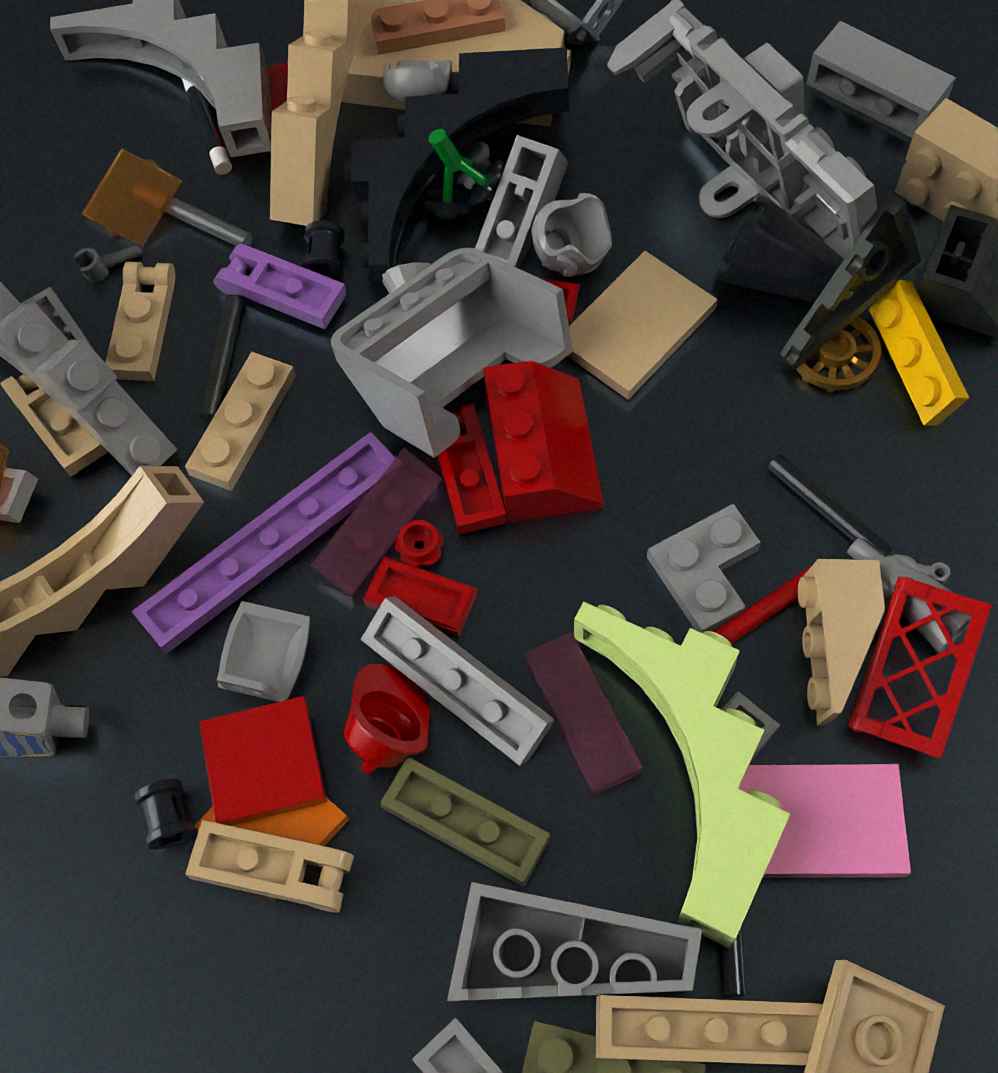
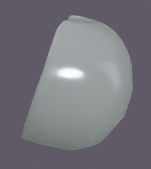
[383,60,452,105]

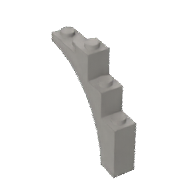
[50,0,272,157]
[0,282,177,475]

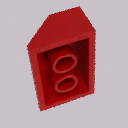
[483,360,604,523]

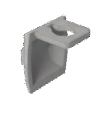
[216,601,310,702]

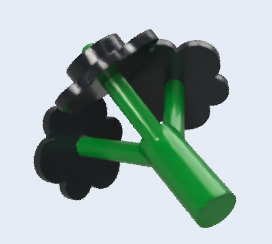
[422,129,504,219]

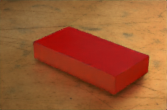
[363,556,477,639]

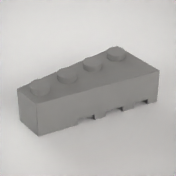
[447,882,702,1001]

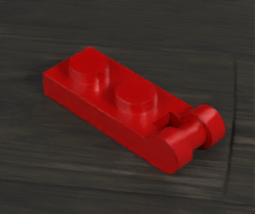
[437,403,507,535]

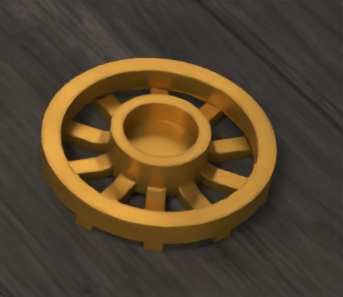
[794,316,881,392]

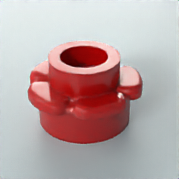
[395,520,444,567]

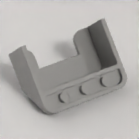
[331,248,573,458]

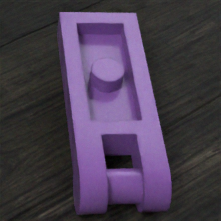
[213,244,347,329]

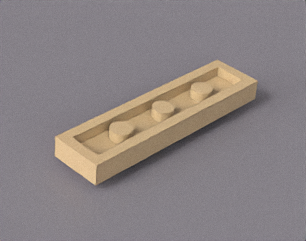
[596,995,823,1065]

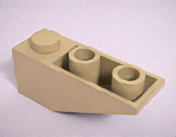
[798,559,885,726]

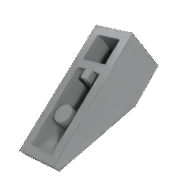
[475,135,569,269]

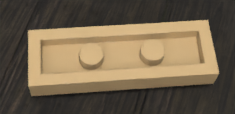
[185,352,296,491]

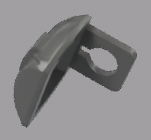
[527,0,623,45]

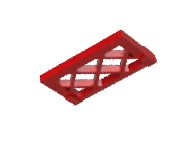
[848,576,992,759]

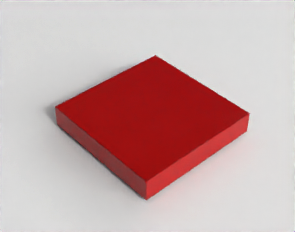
[199,696,327,826]

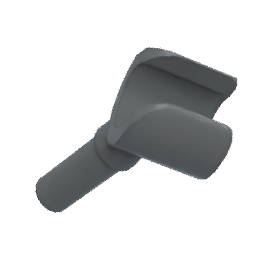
[74,245,142,283]

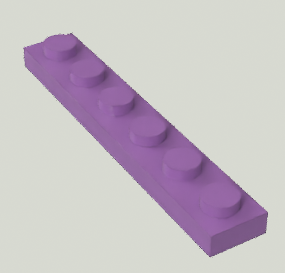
[132,432,403,654]

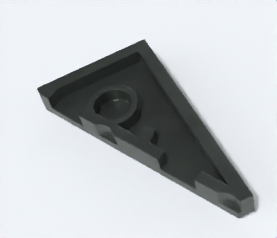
[780,193,921,370]

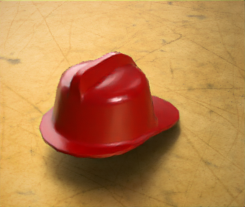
[344,664,430,774]

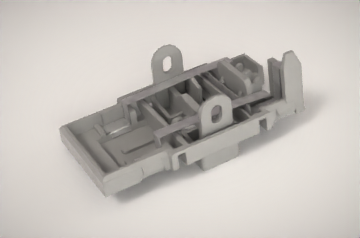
[607,0,877,259]

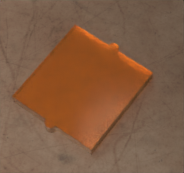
[82,148,182,248]

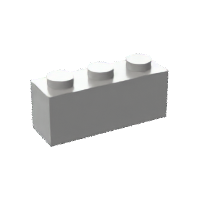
[806,21,956,138]

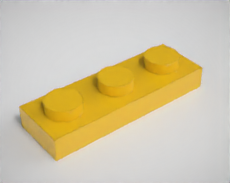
[869,280,969,426]

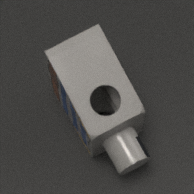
[0,678,89,757]

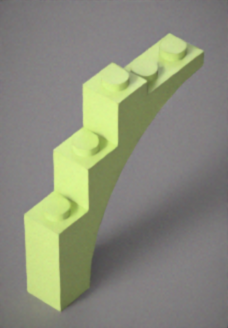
[574,601,790,949]

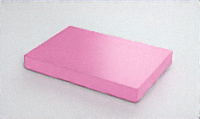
[739,764,911,878]

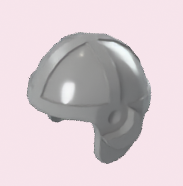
[531,193,612,277]

